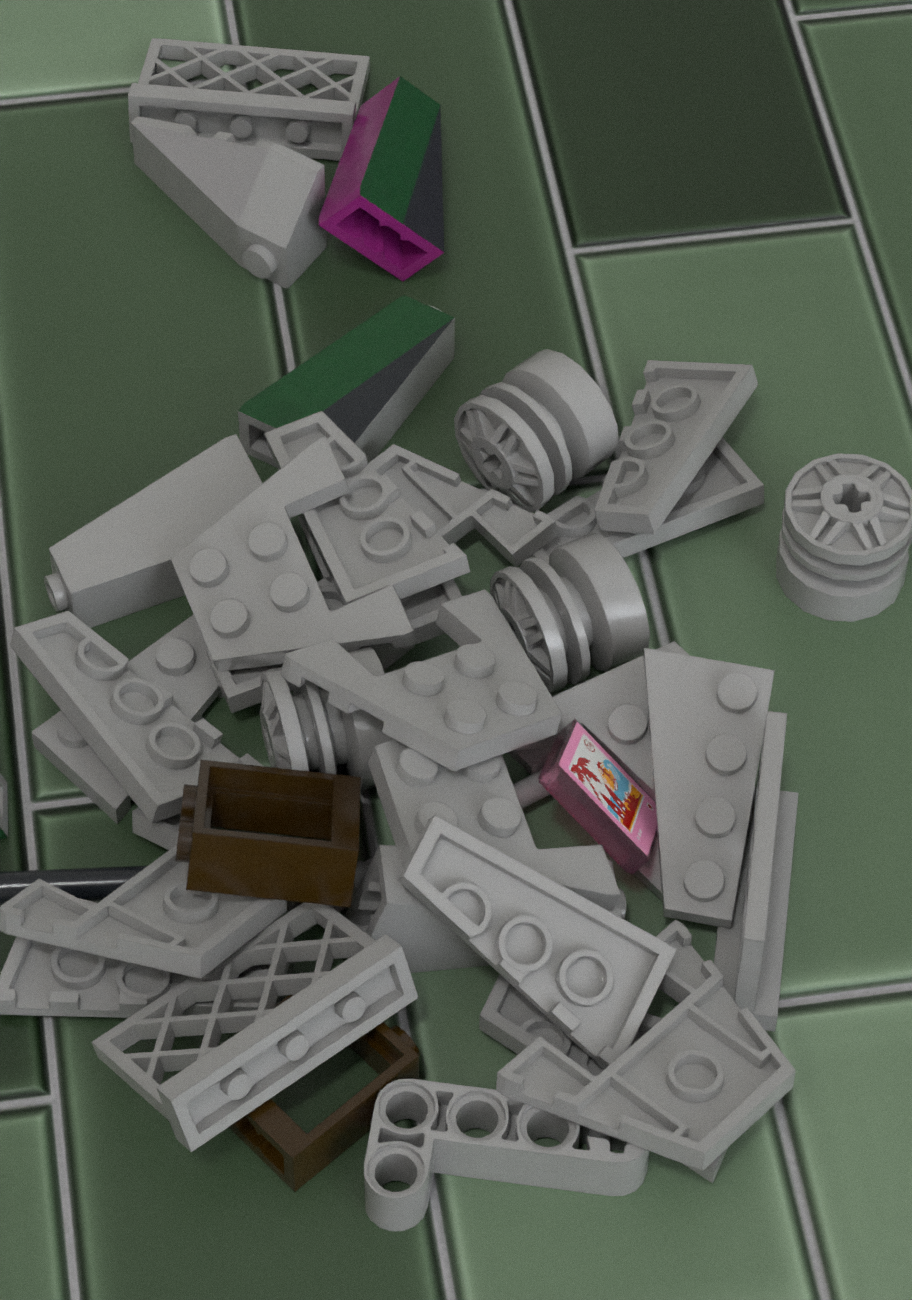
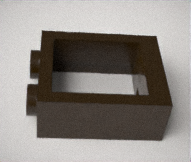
[175,759,361,908]
[229,995,420,1192]

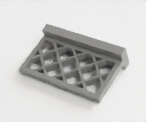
[128,38,370,161]
[714,711,799,1032]
[92,903,419,1152]

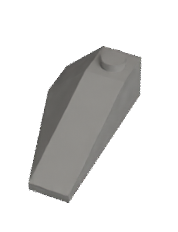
[131,116,327,289]

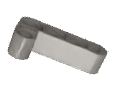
[364,1079,649,1232]

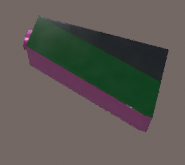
[319,76,444,281]

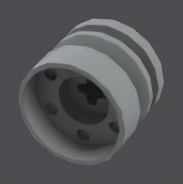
[454,349,618,512]
[776,453,912,622]
[490,533,650,695]
[260,647,393,791]

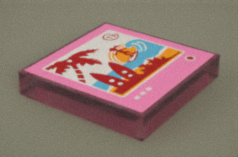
[538,719,658,875]

